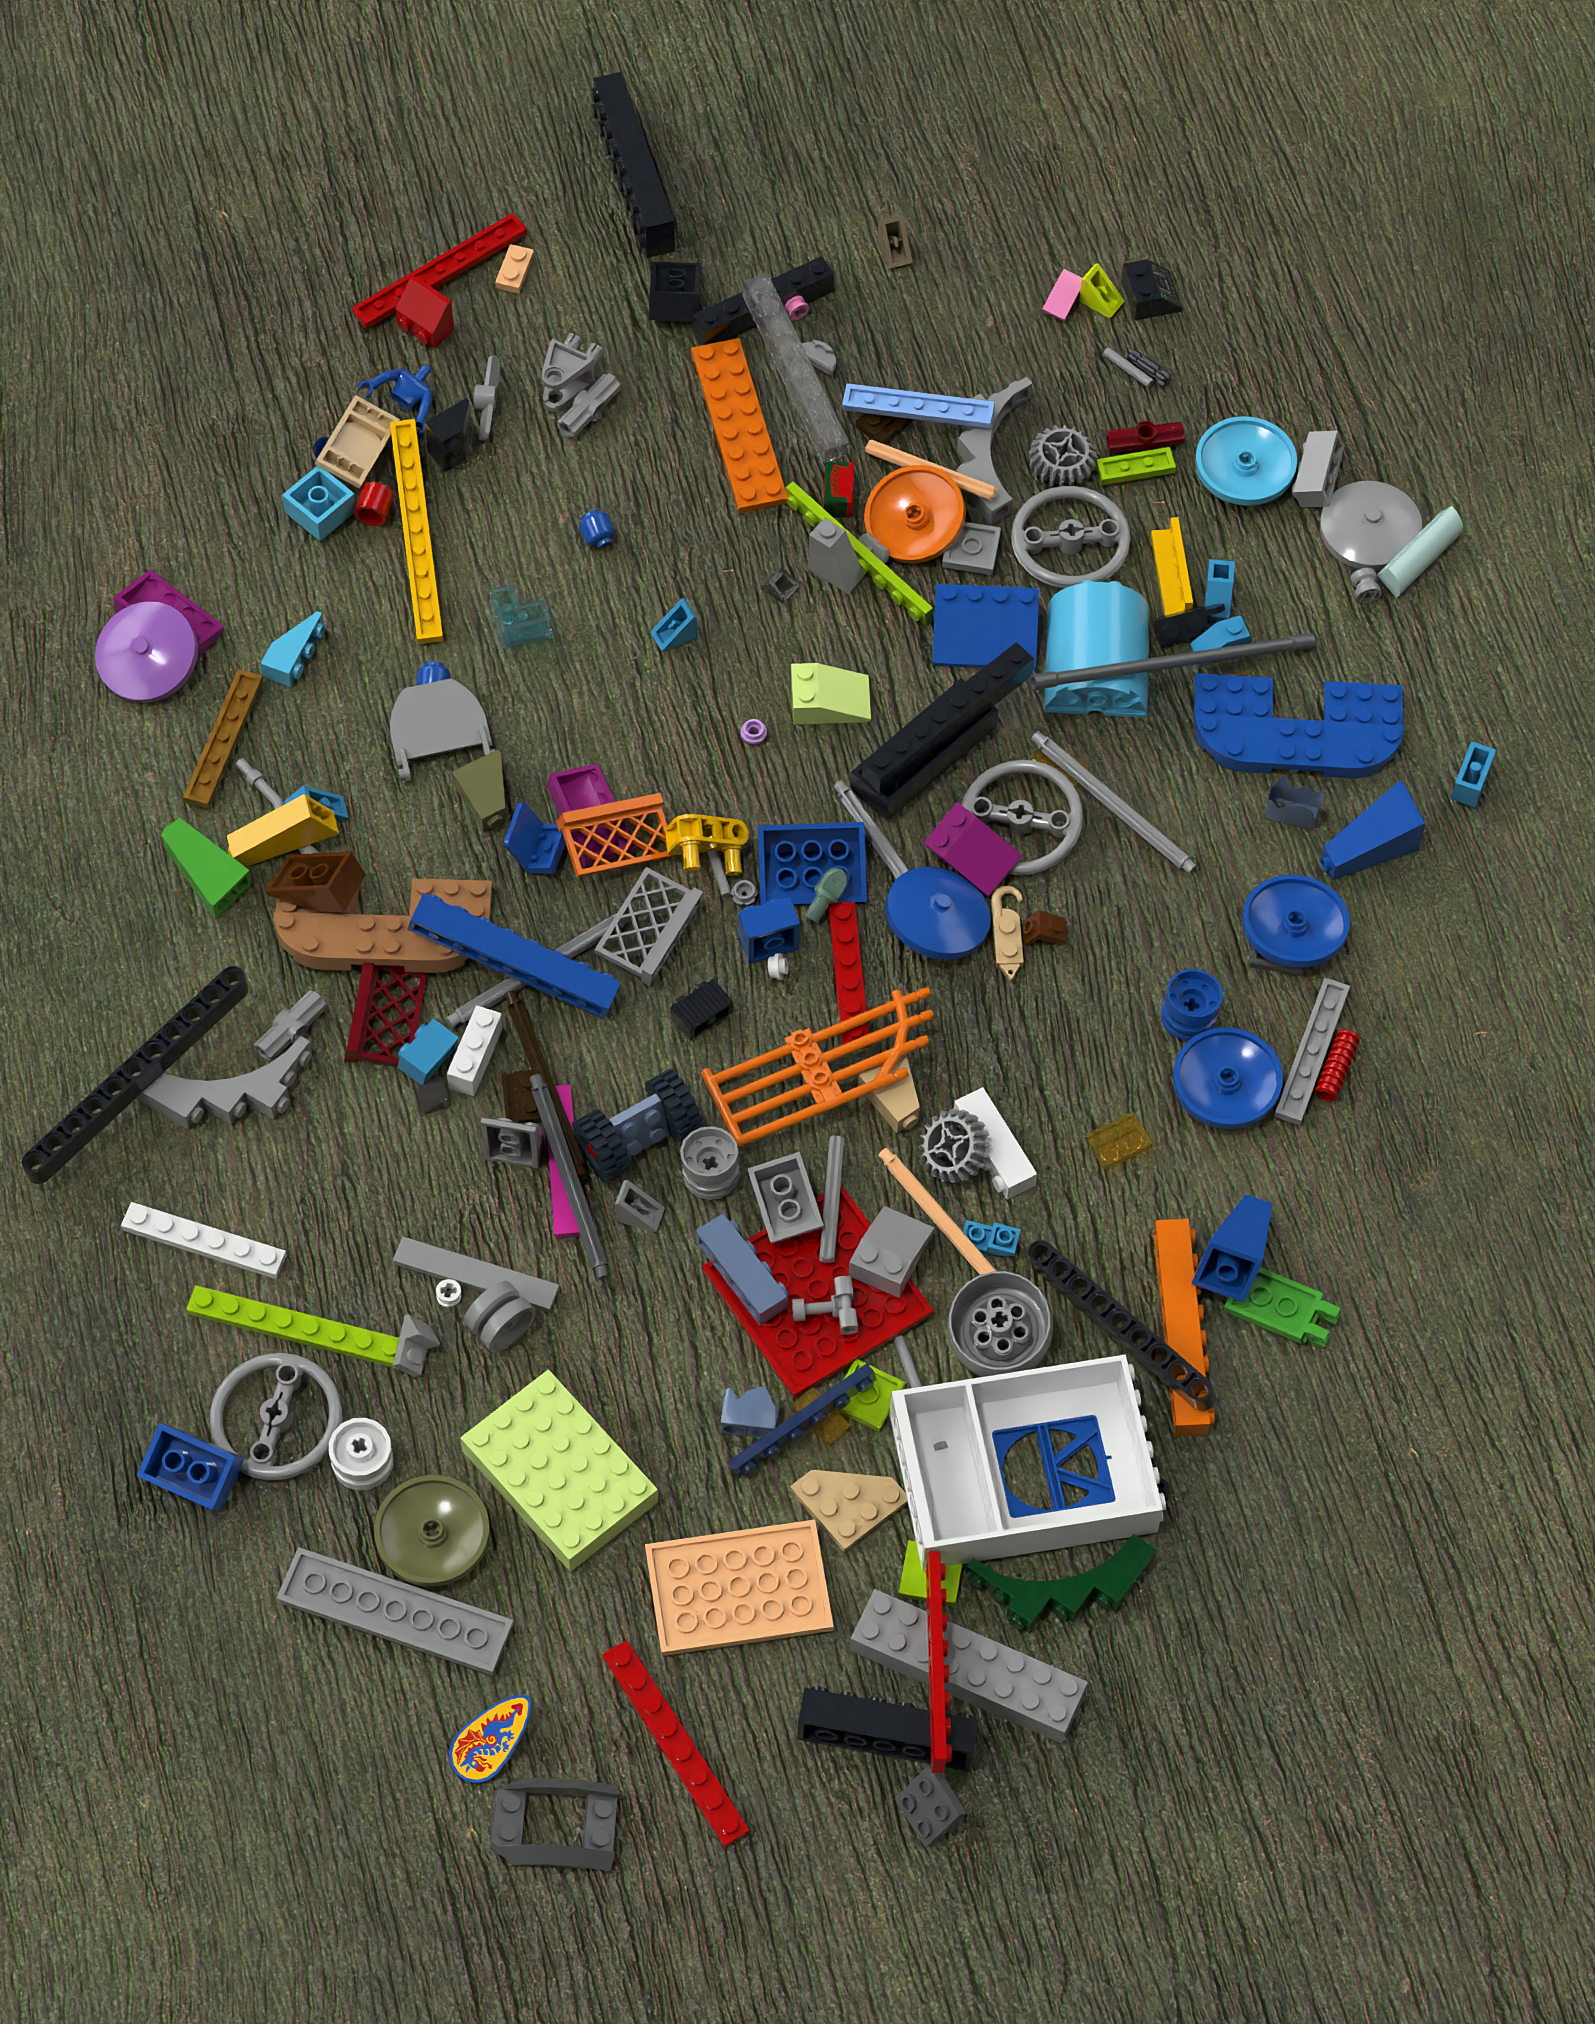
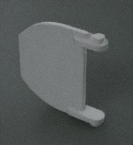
[390,678,495,782]

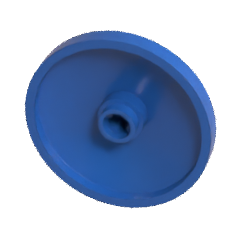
[885,867,991,960]
[1242,875,1350,968]
[1173,1027,1283,1129]

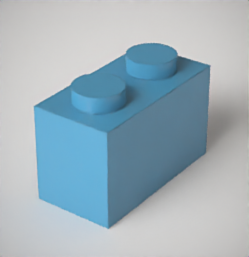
[1451,741,1496,808]
[397,1018,459,1086]

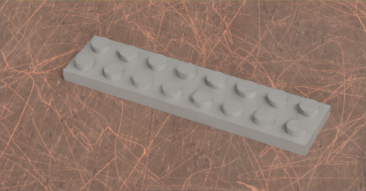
[276,1547,514,1676]

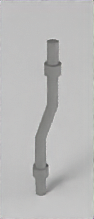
[236,758,319,854]

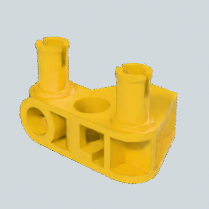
[665,814,749,876]

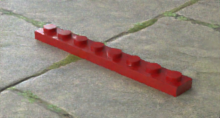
[352,213,527,330]
[926,1551,952,1773]
[602,1640,750,1849]

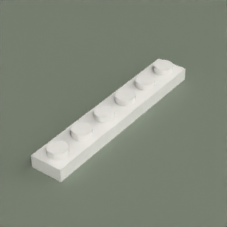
[121,1202,287,1279]

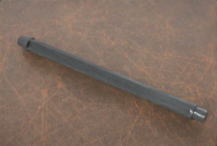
[530,1074,609,1280]

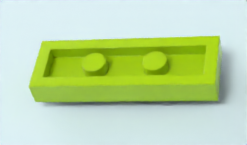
[1096,447,1176,485]

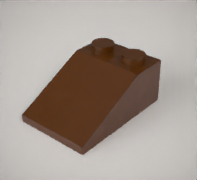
[265,851,366,913]

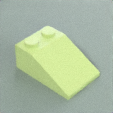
[791,663,871,725]

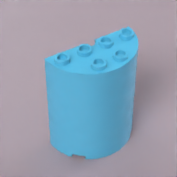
[1044,580,1150,718]

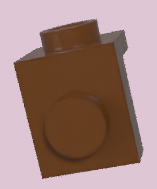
[1023,910,1066,946]

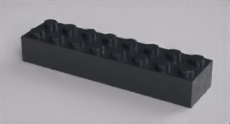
[590,72,675,258]

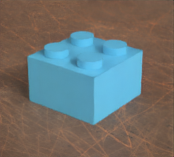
[282,466,356,541]

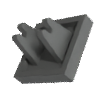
[895,1765,967,1848]

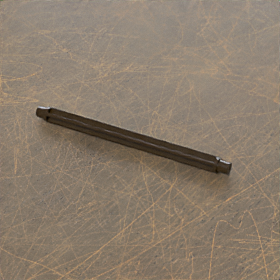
[505,991,587,1180]

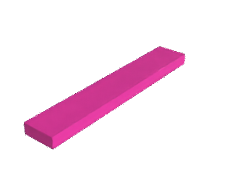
[547,1085,581,1238]

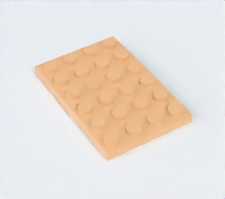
[645,1520,834,1656]

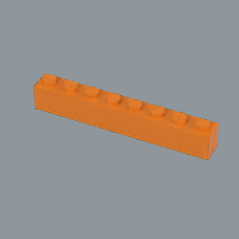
[1153,1219,1215,1436]

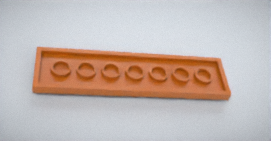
[691,338,788,514]

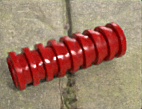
[1315,1029,1360,1101]

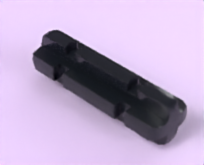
[1127,349,1171,386]

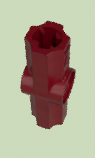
[1106,421,1185,453]

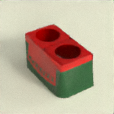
[823,462,854,518]

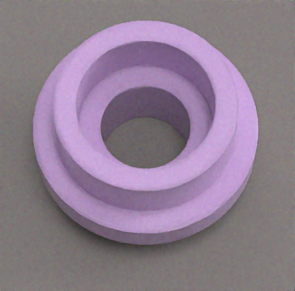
[741,719,767,744]

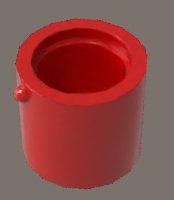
[354,482,394,526]

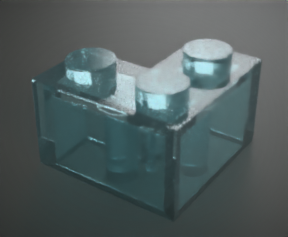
[488,584,552,649]

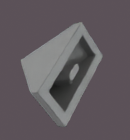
[615,1180,665,1232]

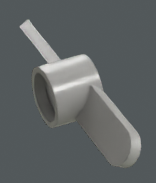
[474,355,500,442]

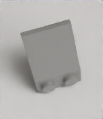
[480,1118,545,1168]
[747,1152,824,1244]
[849,1206,934,1298]

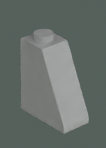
[808,518,865,595]

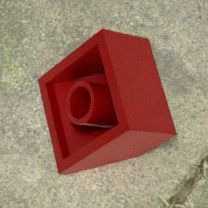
[395,275,454,349]

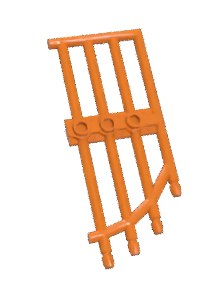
[701,987,934,1148]

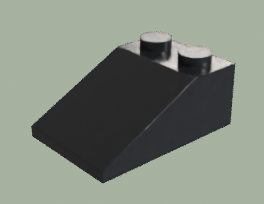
[649,262,701,324]

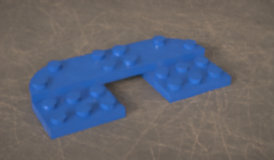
[1194,673,1404,778]

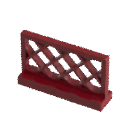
[344,962,427,1067]

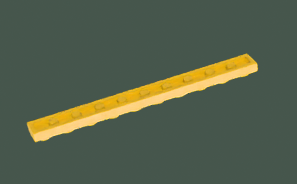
[390,419,444,644]

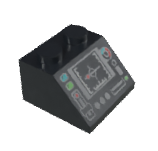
[1121,259,1183,321]
[424,398,472,472]

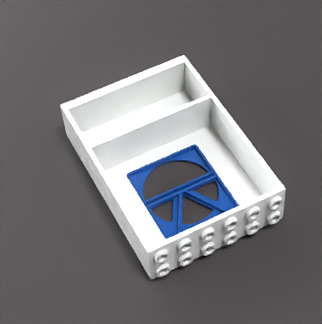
[889,1355,1166,1570]

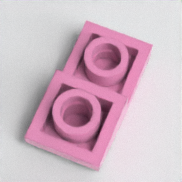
[1042,269,1083,322]

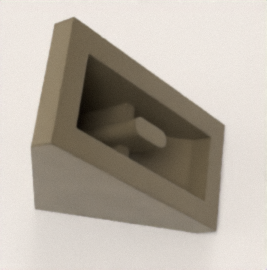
[877,214,913,269]

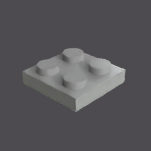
[942,522,1001,575]

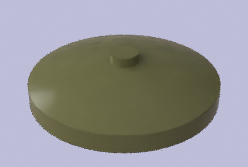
[374,1475,490,1587]

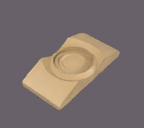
[315,395,400,489]

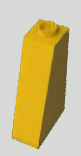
[227,794,339,866]

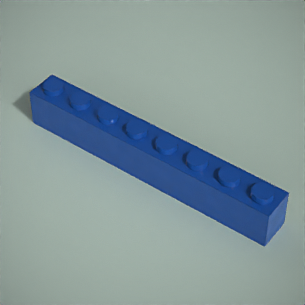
[407,893,621,1019]

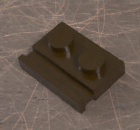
[855,413,914,445]
[501,1070,542,1124]

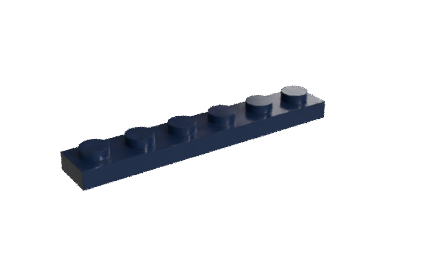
[728,1363,877,1478]

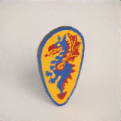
[449,1695,532,1783]

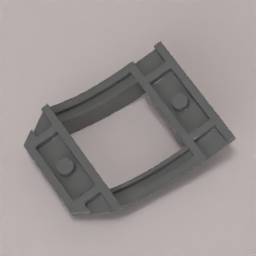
[489,1778,620,1873]

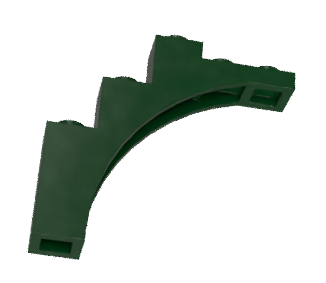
[965,1534,1157,1633]

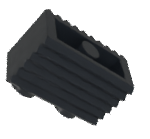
[670,979,733,1040]

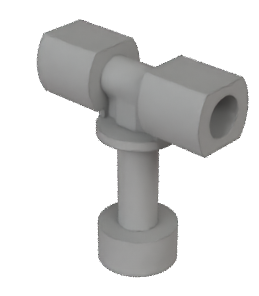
[792,1276,858,1335]

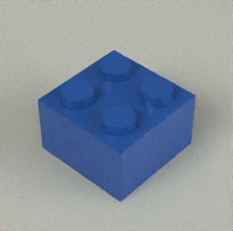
[738,897,800,964]

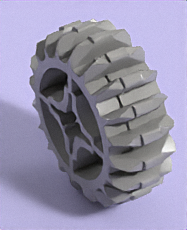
[1029,424,1097,487]
[918,1109,992,1183]

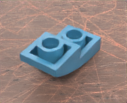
[963,1220,1021,1256]

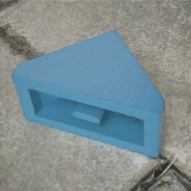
[650,598,697,652]

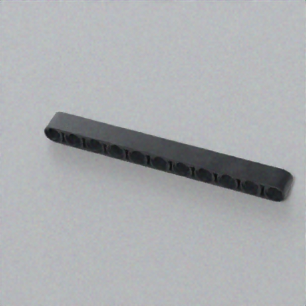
[21,966,249,1184]

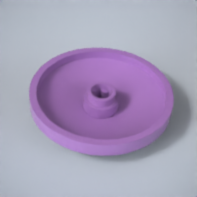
[95,602,198,703]

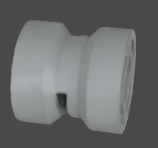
[1350,568,1382,603]

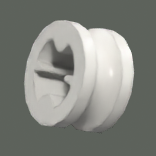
[436,1279,461,1308]

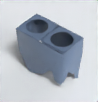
[1264,776,1324,830]
[721,1386,782,1438]

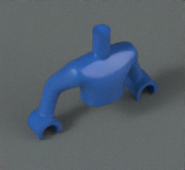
[357,364,433,438]

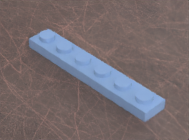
[842,384,995,429]

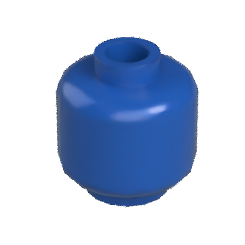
[578,509,616,549]
[416,662,451,686]

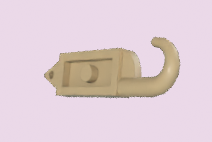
[991,886,1023,982]

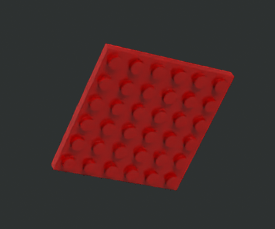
[702,1185,934,1399]

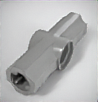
[557,373,621,438]
[253,990,327,1062]

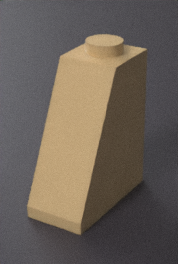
[858,1054,920,1134]

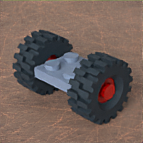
[572,1069,704,1183]

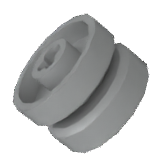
[464,1281,536,1353]

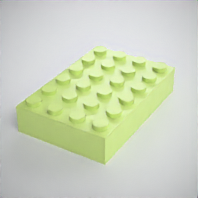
[460,1369,658,1572]

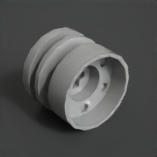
[680,1126,740,1200]

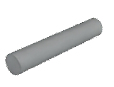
[1103,347,1154,388]
[707,850,731,898]

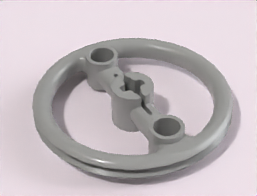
[1011,486,1130,588]
[961,760,1083,875]
[210,1353,342,1480]

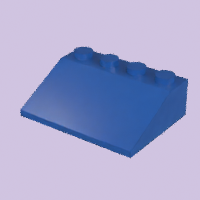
[932,584,1039,670]
[757,822,867,905]

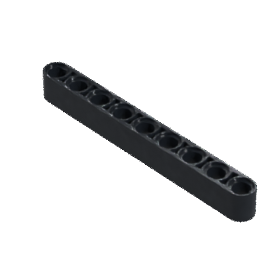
[1028,1240,1216,1411]

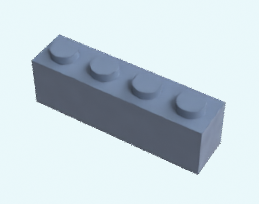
[696,1213,789,1326]

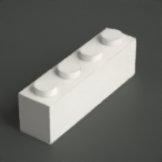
[954,1087,1037,1200]

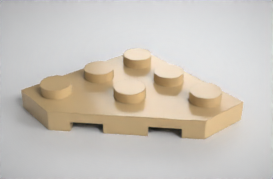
[790,1470,908,1553]

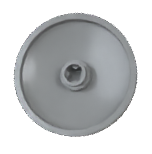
[1320,481,1422,571]

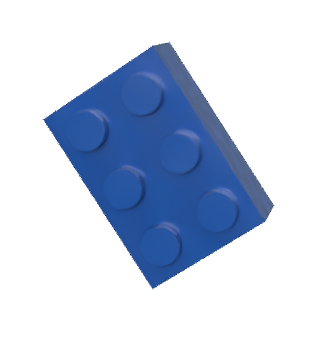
[137,1423,245,1511]

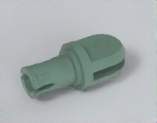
[804,868,848,923]

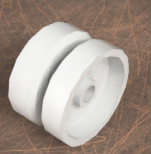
[329,1418,393,1491]

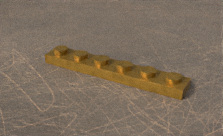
[183,669,263,809]

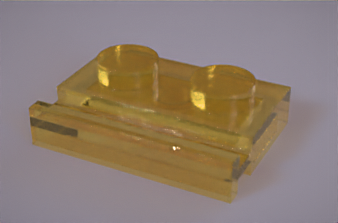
[1085,1111,1153,1171]

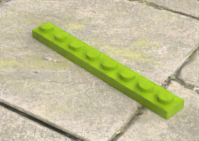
[786,482,934,626]
[186,1285,399,1369]

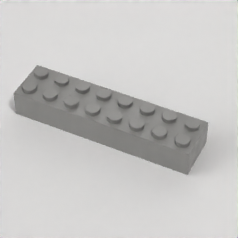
[850,1589,1088,1744]

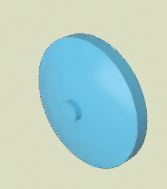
[1195,416,1297,506]

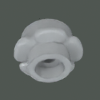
[731,880,757,905]

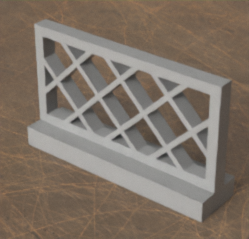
[594,867,703,986]

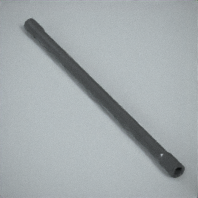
[1030,633,1316,690]

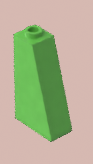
[161,817,252,919]

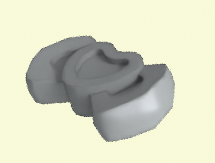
[858,533,890,564]

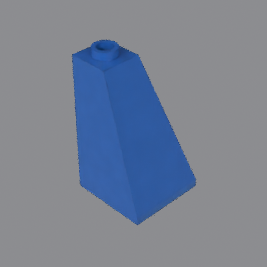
[1320,781,1425,880]
[1191,1194,1272,1302]

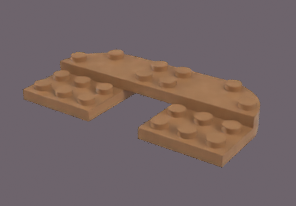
[274,878,492,973]

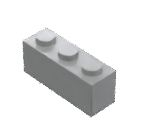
[1292,431,1345,508]

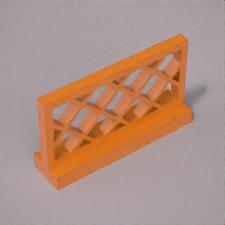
[556,793,676,878]

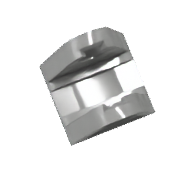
[542,333,604,412]

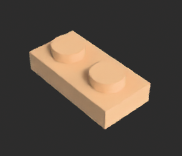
[495,244,534,294]

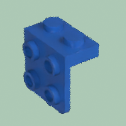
[504,802,566,874]

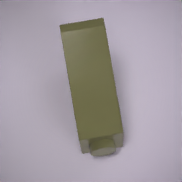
[452,750,507,832]

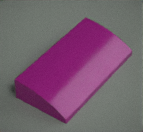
[114,570,224,659]
[546,763,636,869]

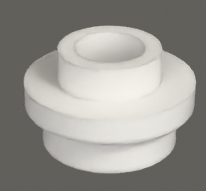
[768,953,788,980]

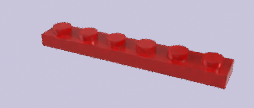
[828,902,869,1048]

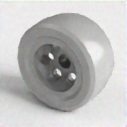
[947,1271,1053,1377]

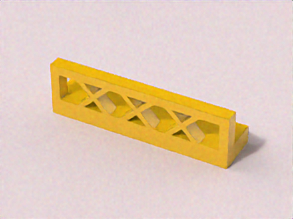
[1151,517,1193,616]

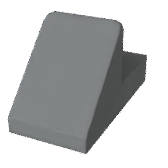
[393,1314,440,1377]

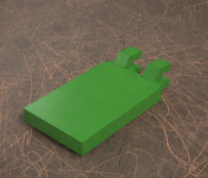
[1224,1267,1341,1348]

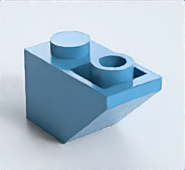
[1204,559,1235,620]

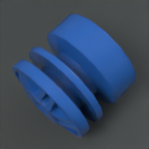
[1161,969,1223,1041]

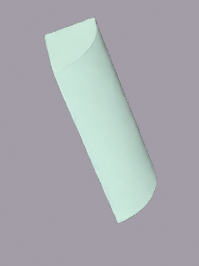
[1377,506,1463,598]

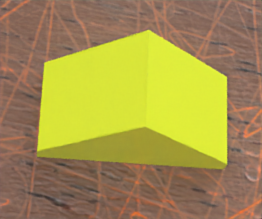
[1079,263,1124,318]

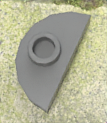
[791,340,836,376]

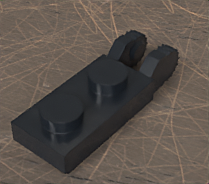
[1153,603,1226,645]

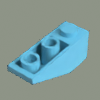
[260,611,326,687]

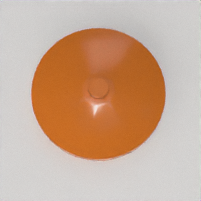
[864,465,966,564]

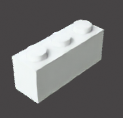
[447,1005,503,1096]

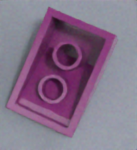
[923,802,1023,897]

